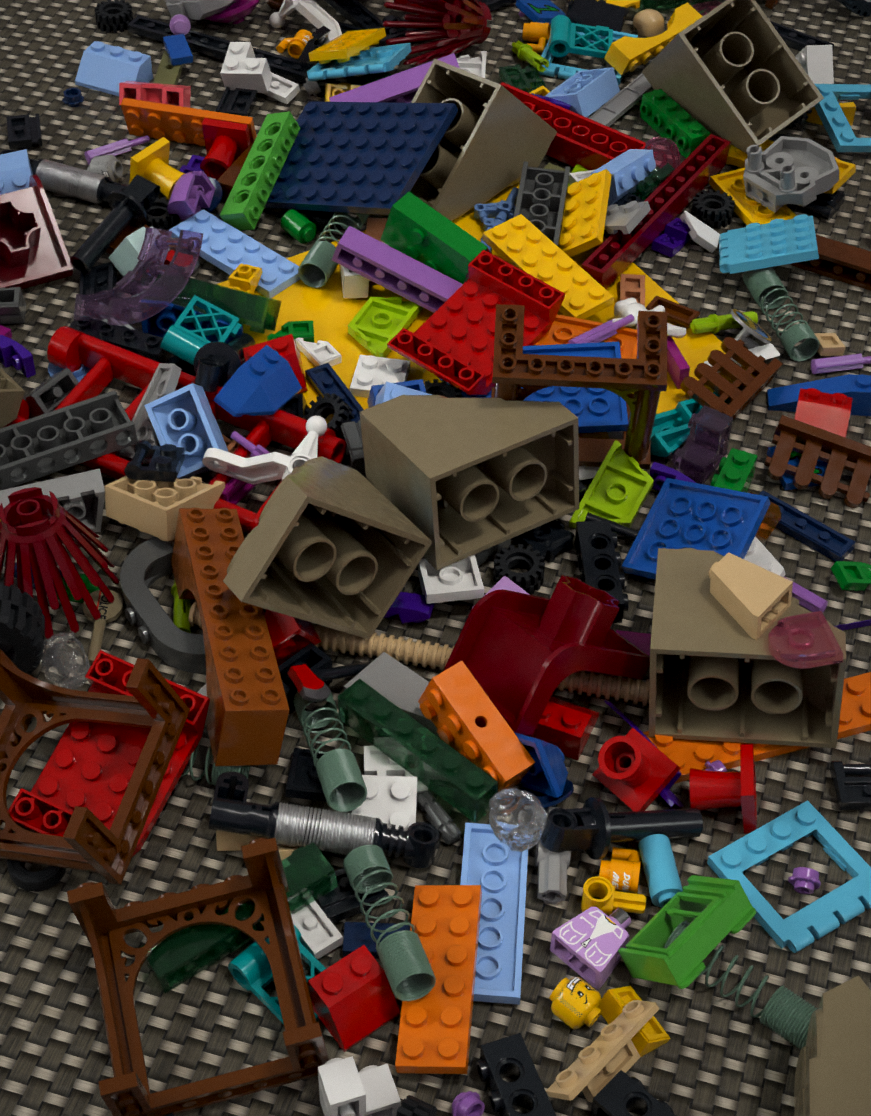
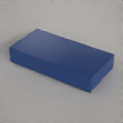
[163,34,193,66]

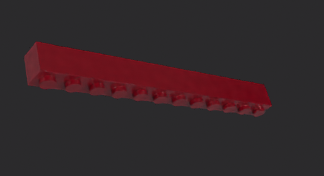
[581,134,731,290]

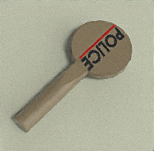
[82,590,124,667]

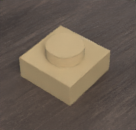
[814,333,846,357]

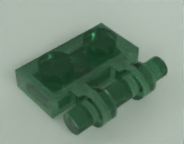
[499,65,546,93]
[632,163,675,200]

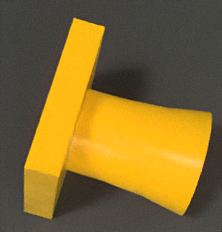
[129,137,185,200]

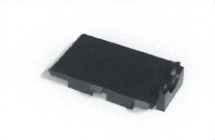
[566,0,628,32]
[511,519,575,563]

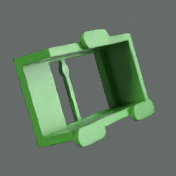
[618,875,756,989]

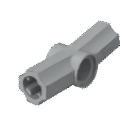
[535,807,571,904]

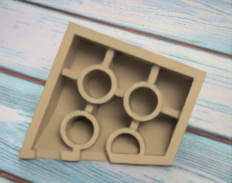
[104,476,225,542]

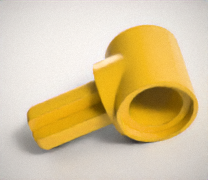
[581,876,646,916]

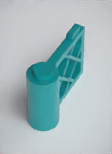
[549,15,613,58]
[160,295,242,365]
[228,925,326,1024]

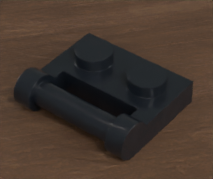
[786,191,845,220]
[124,440,185,482]
[830,761,871,810]

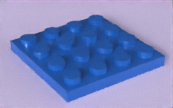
[521,342,628,433]
[621,478,771,580]

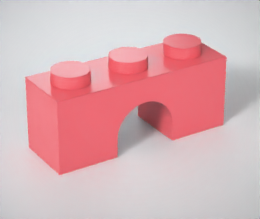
[119,81,191,108]

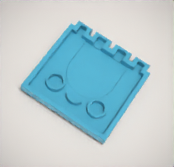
[307,43,412,81]
[719,214,819,274]

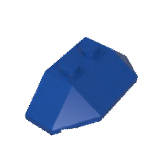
[213,345,302,417]

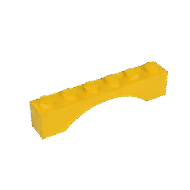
[604,2,703,75]

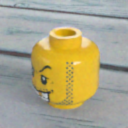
[549,977,602,1030]

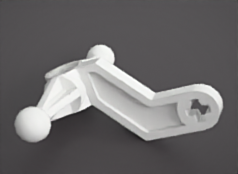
[269,0,342,44]
[202,415,327,485]

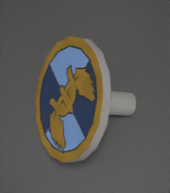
[730,309,772,349]

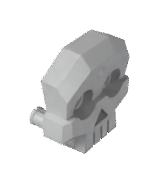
[164,0,238,22]
[743,136,839,213]

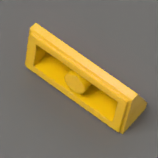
[598,986,671,1057]

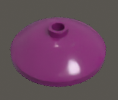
[205,0,260,24]

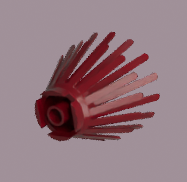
[383,0,492,66]
[0,487,119,639]

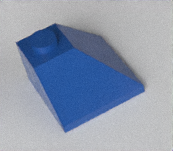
[514,732,568,798]

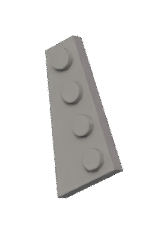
[604,201,651,234]
[115,363,182,464]

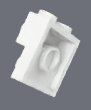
[418,554,484,604]

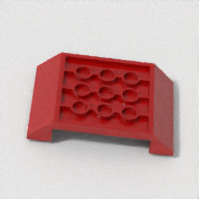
[387,250,565,395]
[9,650,210,857]

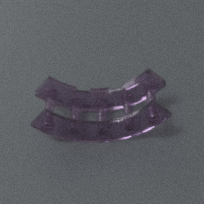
[74,227,203,325]

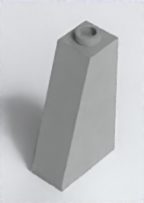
[344,652,444,744]

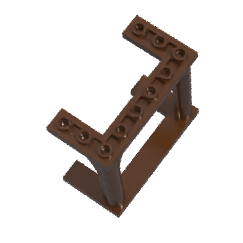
[491,304,667,470]
[0,649,190,885]
[67,838,329,1116]

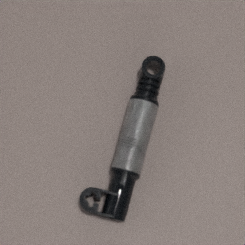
[0,150,129,205]
[208,772,440,868]

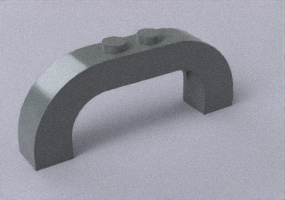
[120,537,206,674]

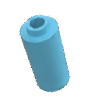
[638,834,683,908]

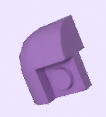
[167,171,215,222]

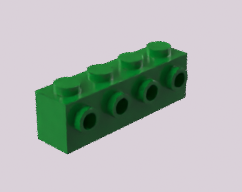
[640,89,711,158]
[710,448,758,493]

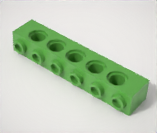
[220,111,300,231]

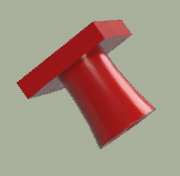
[200,118,251,180]
[592,727,681,811]
[689,744,757,834]

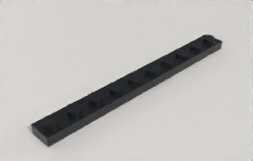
[127,15,315,84]

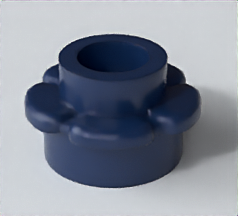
[62,88,84,107]

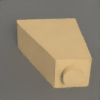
[709,552,793,640]

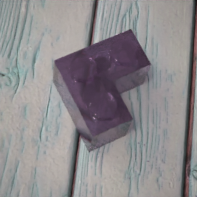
[672,405,733,484]

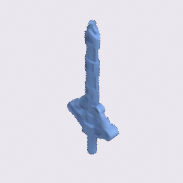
[474,187,519,253]

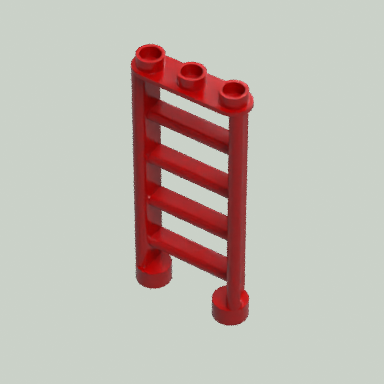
[3,326,346,534]

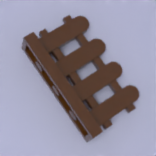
[680,337,783,433]
[764,415,871,508]

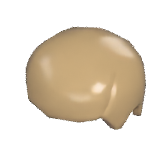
[633,9,664,37]

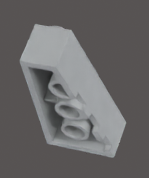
[0,469,105,532]

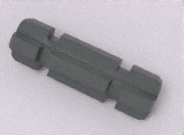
[417,791,461,845]

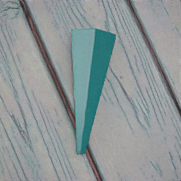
[650,392,729,457]

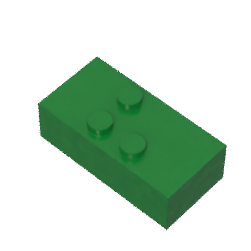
[381,192,488,284]

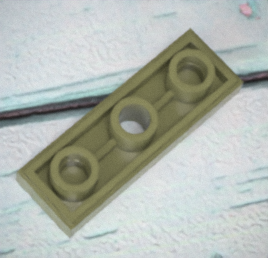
[153,49,184,85]

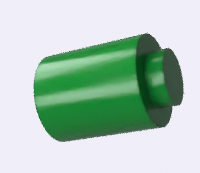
[281,209,317,244]

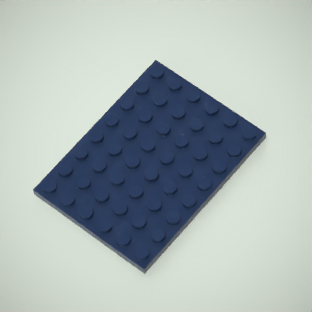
[264,101,459,215]

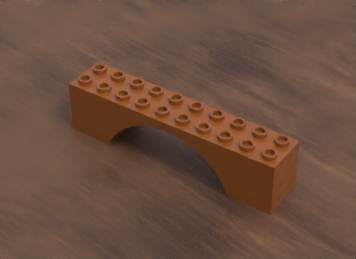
[171,508,289,766]

